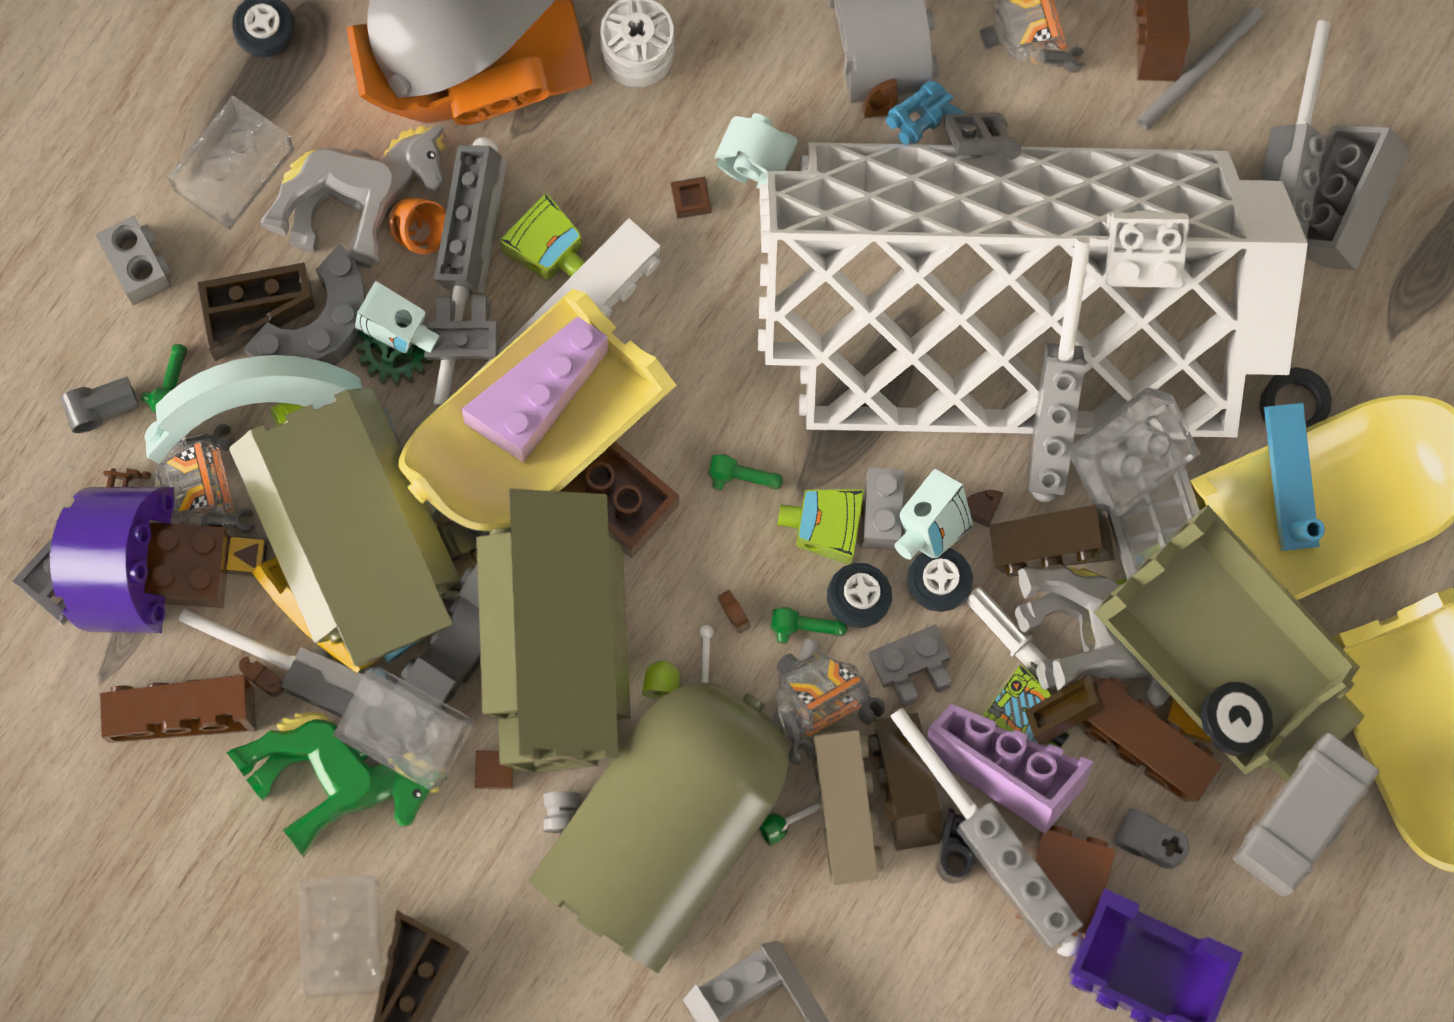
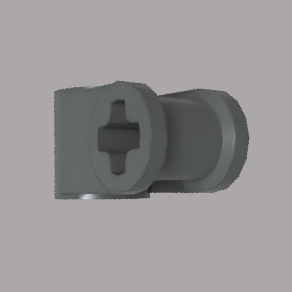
[1113,808,1189,869]

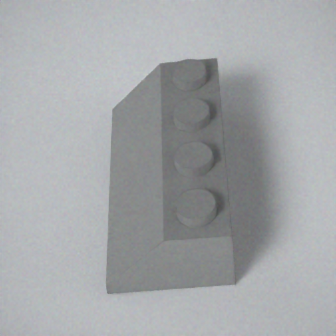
[1306,125,1410,270]

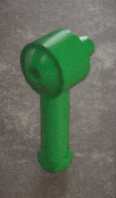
[141,344,187,413]
[707,454,783,491]
[770,607,847,644]

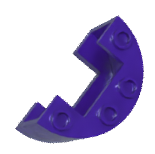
[50,487,175,634]
[1068,889,1243,1022]

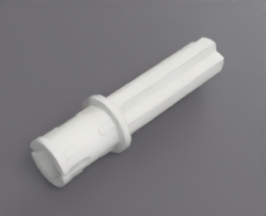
[966,587,1049,680]

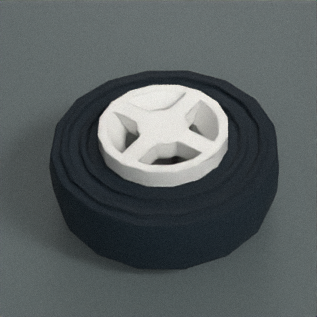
[232,0,295,57]
[907,548,973,612]
[827,563,892,628]

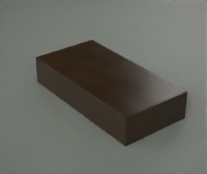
[1025,675,1105,745]

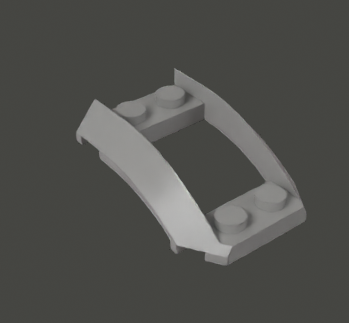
[683,941,829,1022]

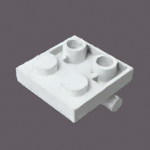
[1105,210,1189,288]

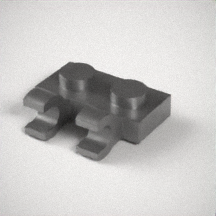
[424,296,499,360]
[869,624,952,707]

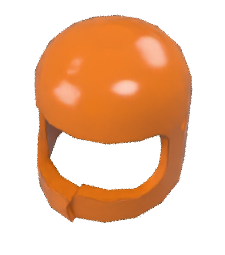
[388,197,446,255]

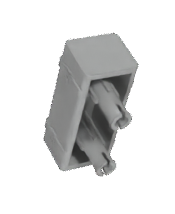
[1232,733,1380,897]

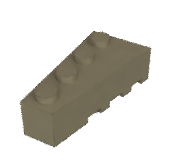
[809,725,883,885]

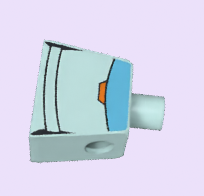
[355,281,441,353]
[895,469,973,560]

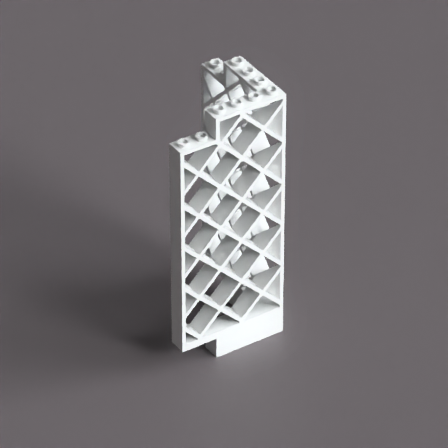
[758,142,1308,437]

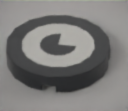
[1201,682,1273,756]

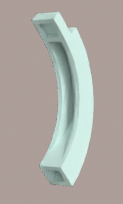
[145,355,362,464]

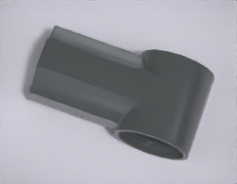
[61,377,139,434]

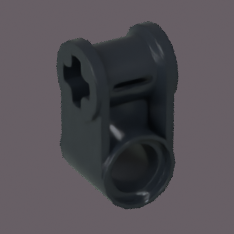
[937,808,975,884]

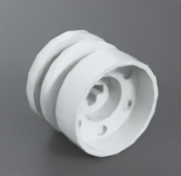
[600,0,674,88]

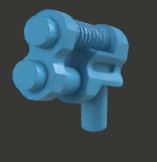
[886,81,966,145]

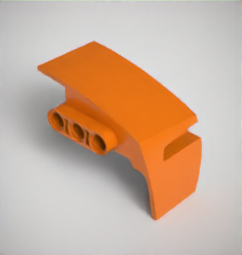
[346,0,593,125]

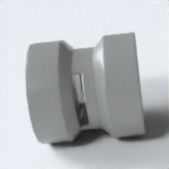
[543,791,580,834]

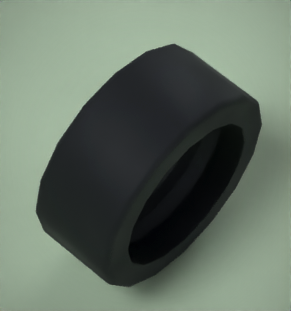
[1259,367,1332,428]

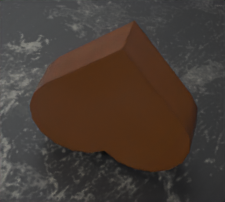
[717,590,751,634]

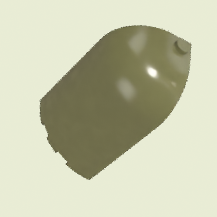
[529,683,789,973]

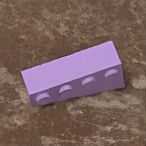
[462,316,608,463]
[926,704,1093,834]

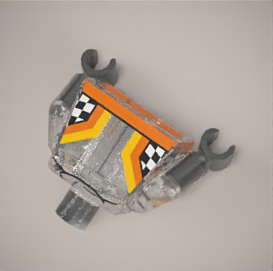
[980,0,1085,73]
[154,424,255,533]
[775,652,885,765]

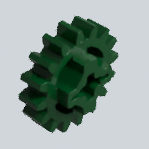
[356,323,433,387]

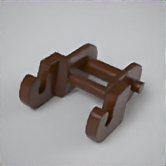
[103,468,151,487]
[239,657,284,697]

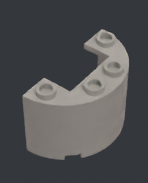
[828,0,939,103]

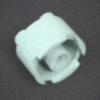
[714,114,798,189]

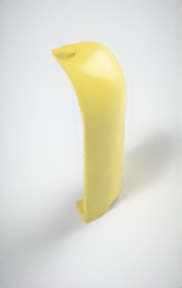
[399,289,677,531]
[1190,395,1454,600]
[1332,588,1454,872]

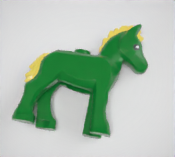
[226,712,448,858]

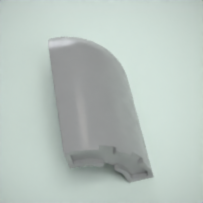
[367,0,555,98]

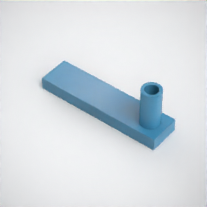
[1264,403,1325,551]

